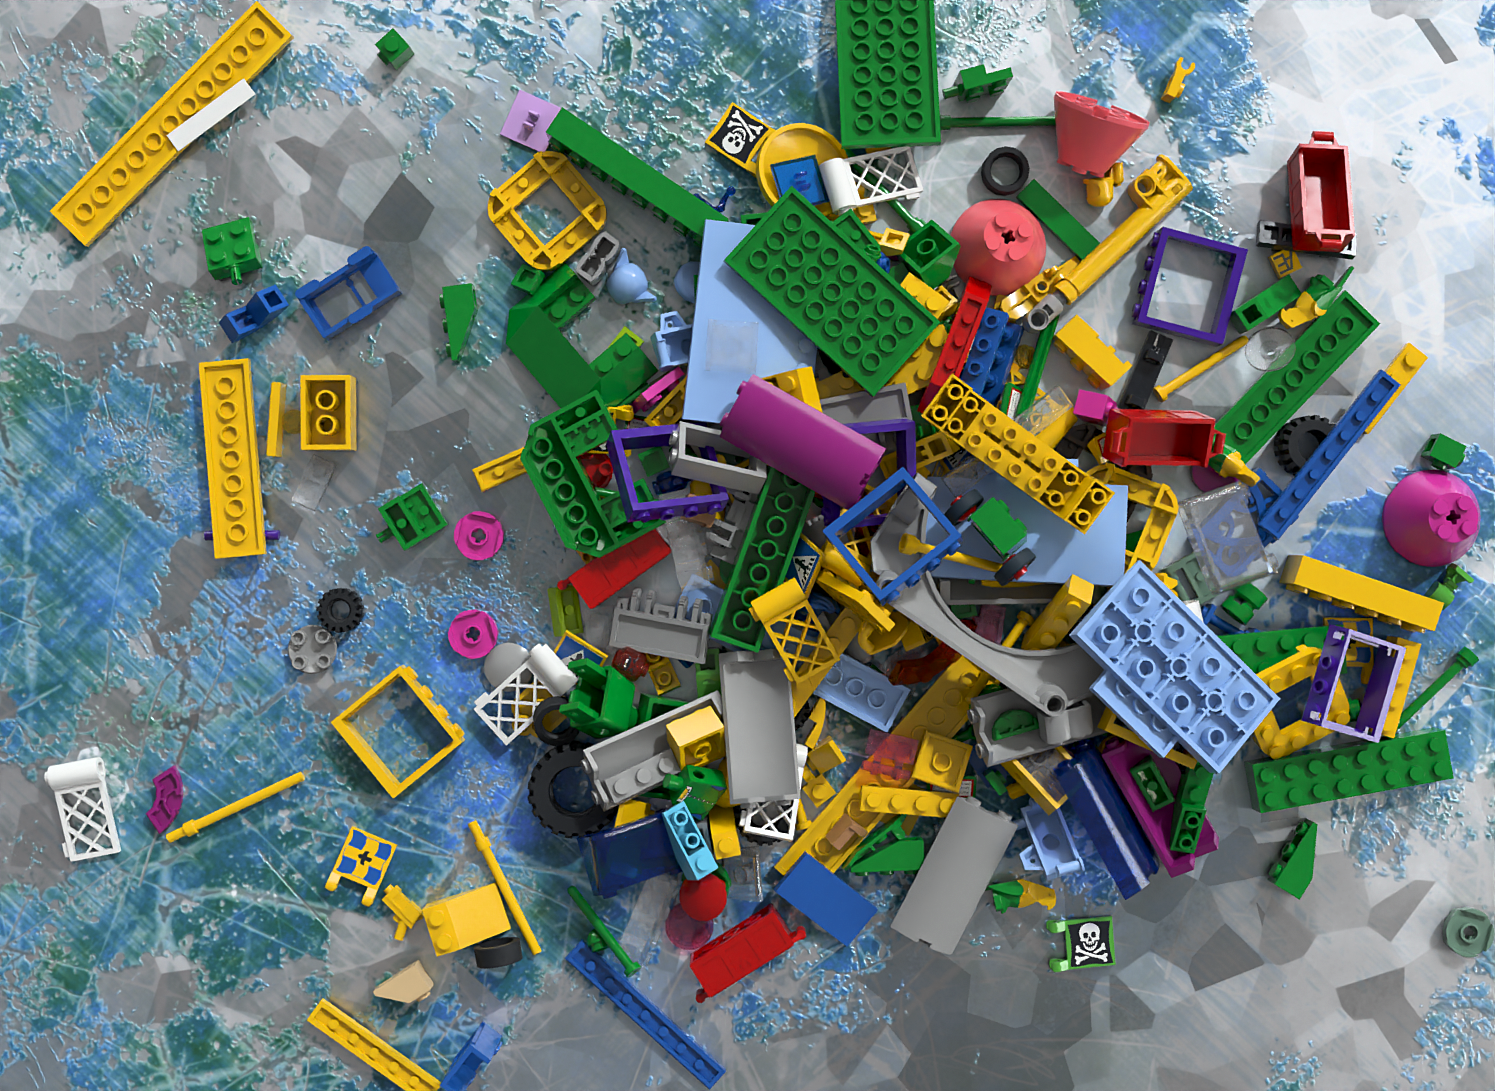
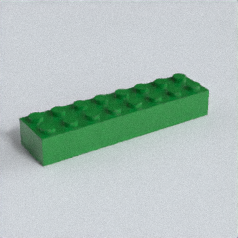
[546,107,729,249]
[709,465,815,653]
[1244,727,1454,813]

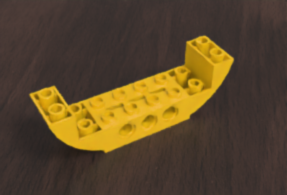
[921,374,1115,534]

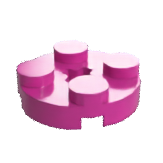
[454,511,504,560]
[448,609,498,659]

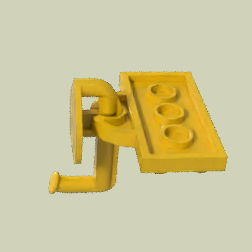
[815,568,910,655]

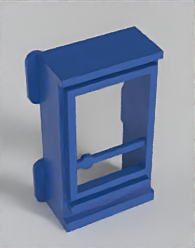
[295,246,403,341]
[440,1021,503,1091]

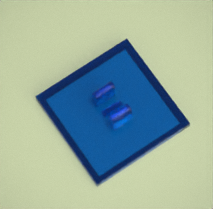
[770,155,829,206]

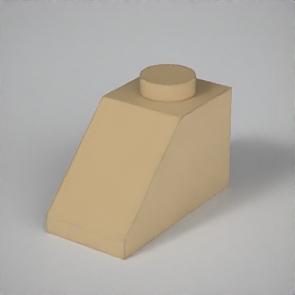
[373,960,434,1003]

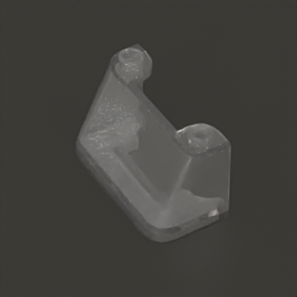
[1178,481,1279,595]

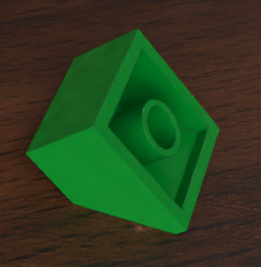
[896,220,961,290]

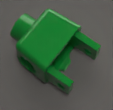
[559,658,639,739]

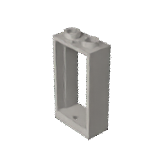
[668,421,766,494]

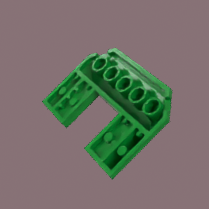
[506,263,658,408]
[520,389,666,558]

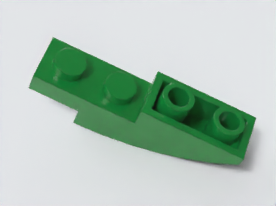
[1169,761,1214,854]

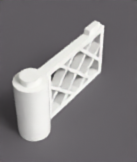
[819,147,924,216]
[474,644,578,746]
[739,743,808,842]
[45,757,121,862]

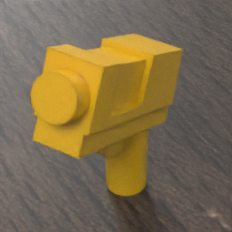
[382,884,424,941]

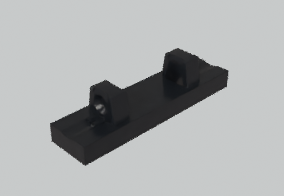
[1256,220,1357,260]
[1118,330,1173,410]

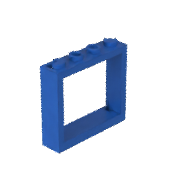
[822,467,963,606]

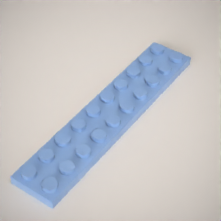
[674,573,911,732]

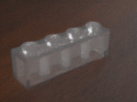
[659,488,714,594]
[612,867,681,972]

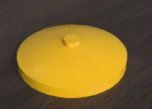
[756,123,851,217]

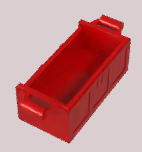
[1287,131,1355,252]
[1102,409,1226,467]
[557,528,673,609]
[690,903,806,1003]

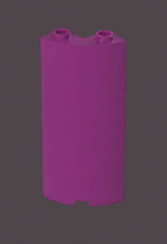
[720,374,886,510]
[1102,727,1219,878]

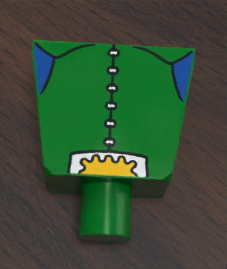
[663,765,727,821]

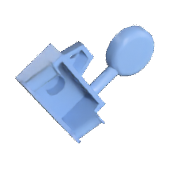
[650,261,700,372]
[1012,797,1085,881]

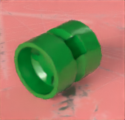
[1220,579,1268,626]

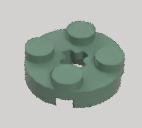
[1442,907,1495,957]

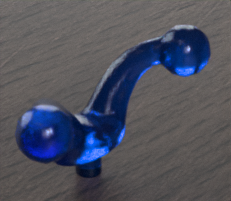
[693,186,736,213]

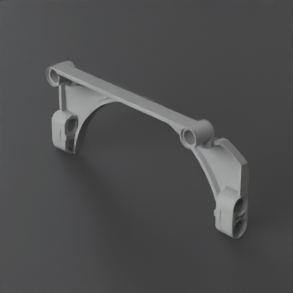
[870,473,1104,717]

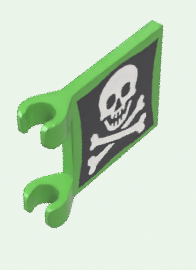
[1046,915,1116,972]

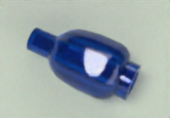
[651,470,693,497]

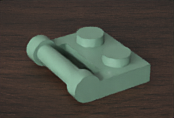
[1160,549,1224,605]

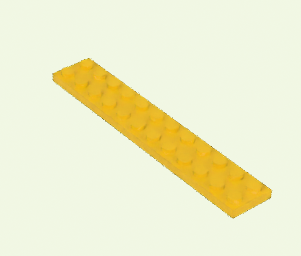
[50,1,294,247]
[774,653,1001,876]

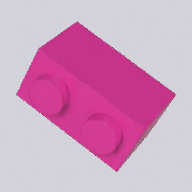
[1073,389,1119,427]

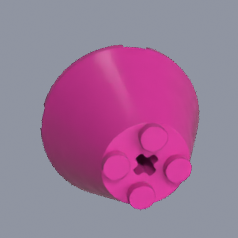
[1382,470,1481,567]

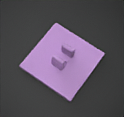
[500,89,561,152]

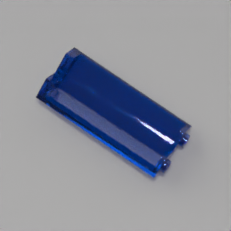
[1053,737,1160,900]

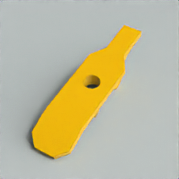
[1000,256,1080,321]

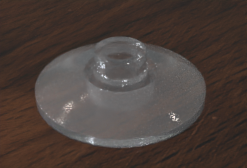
[1245,327,1296,372]

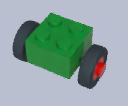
[944,489,1036,586]

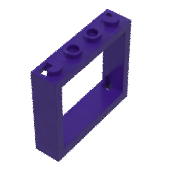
[1132,227,1248,347]
[821,418,916,528]
[606,422,729,523]
[1301,624,1406,743]

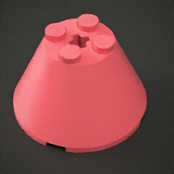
[1053,91,1150,178]
[950,199,1046,296]

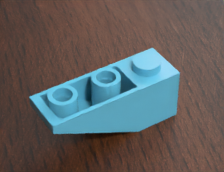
[661,801,718,880]

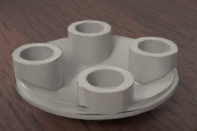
[288,625,337,674]
[484,643,532,692]

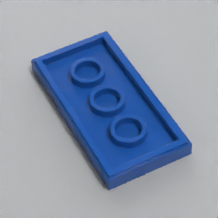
[774,851,878,947]

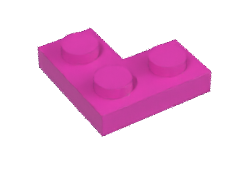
[630,366,684,414]

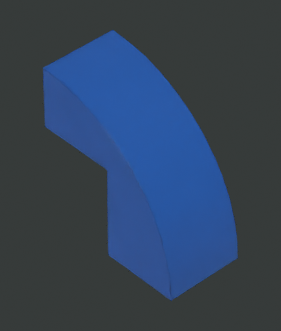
[219,285,289,343]

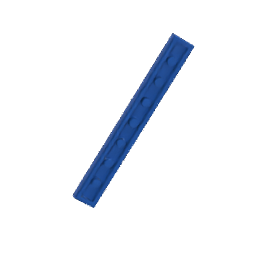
[1257,369,1401,540]
[565,939,726,1090]

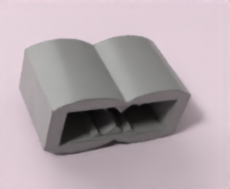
[576,232,621,286]
[1037,699,1093,746]

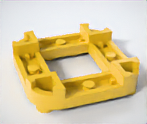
[487,151,607,272]
[1086,463,1179,574]
[1252,644,1350,760]

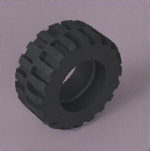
[528,741,619,839]

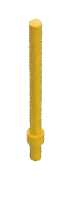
[166,771,305,843]
[467,820,542,955]

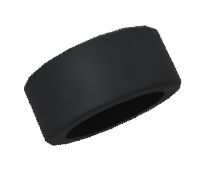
[981,146,1030,196]
[533,696,579,746]
[474,937,523,969]

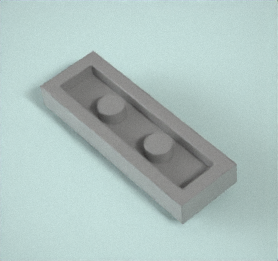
[602,749,681,804]

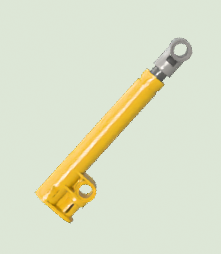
[1022,154,1193,334]

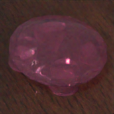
[665,903,713,950]

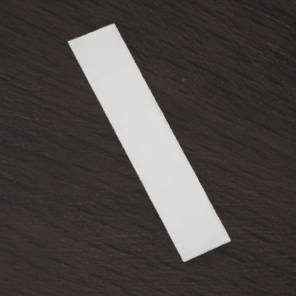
[166,79,255,151]

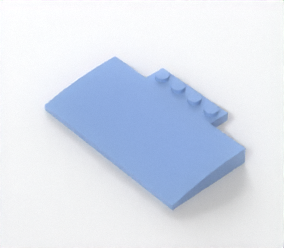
[682,219,817,424]
[925,459,1128,587]
[1069,560,1280,774]

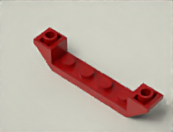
[917,276,992,414]

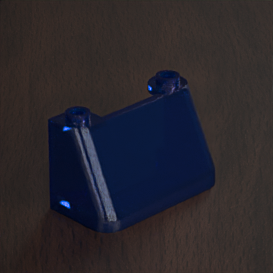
[577,807,683,899]

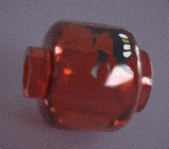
[611,646,650,682]

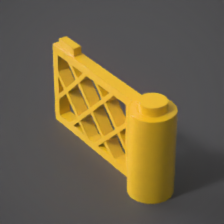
[996,362,1078,449]
[820,484,896,587]
[749,577,841,684]

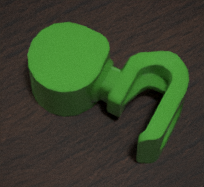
[1424,563,1474,610]

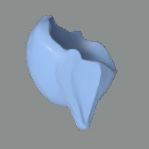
[606,248,657,304]

